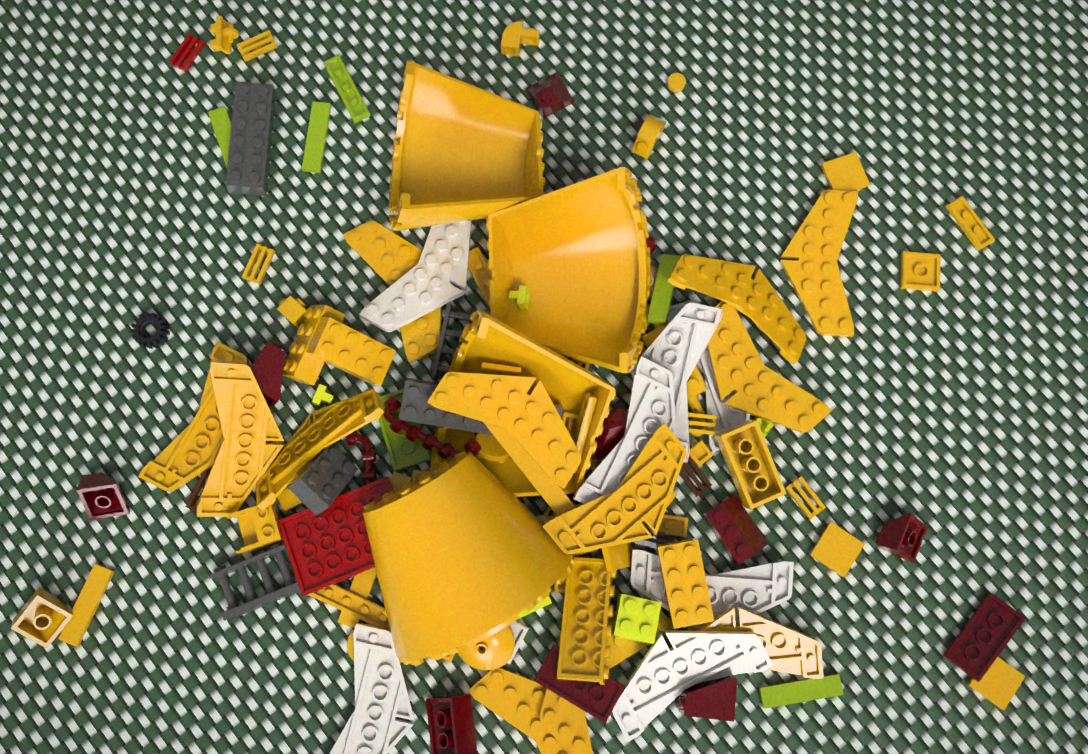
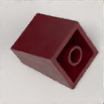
[251,342,285,407]
[676,676,737,722]

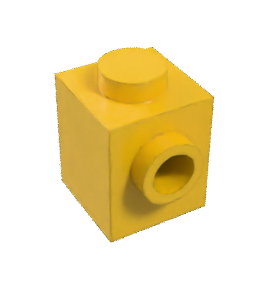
[277,296,306,328]

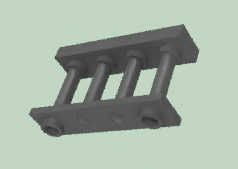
[430,302,490,379]
[209,543,300,621]

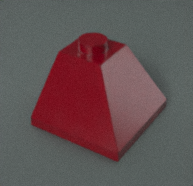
[525,72,574,119]
[594,407,627,461]
[76,472,130,520]
[876,513,928,563]

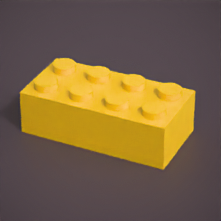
[283,305,345,385]
[305,317,396,386]
[715,420,787,509]
[656,538,714,629]

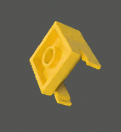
[226,502,284,554]

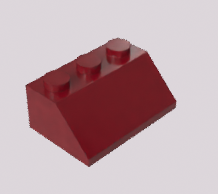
[702,494,768,565]
[426,694,477,754]

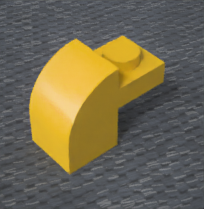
[501,21,540,57]
[631,114,667,159]

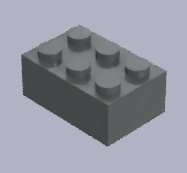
[287,444,358,515]

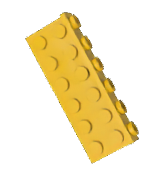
[557,557,617,685]

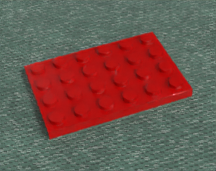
[277,476,394,596]

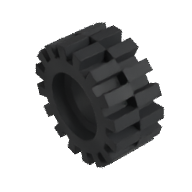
[130,312,170,349]

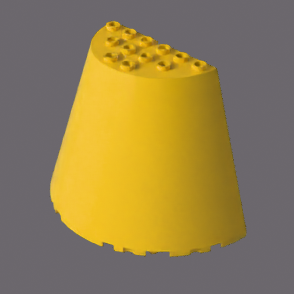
[389,61,546,231]
[486,167,651,373]
[429,310,616,497]
[362,450,575,665]

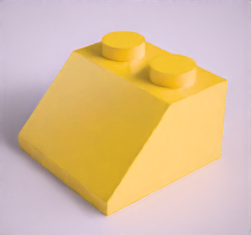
[11,587,73,648]

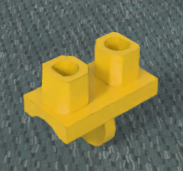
[210,16,239,54]

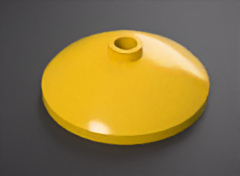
[457,625,515,671]

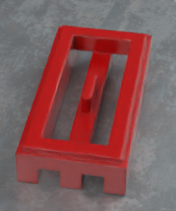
[169,34,206,73]

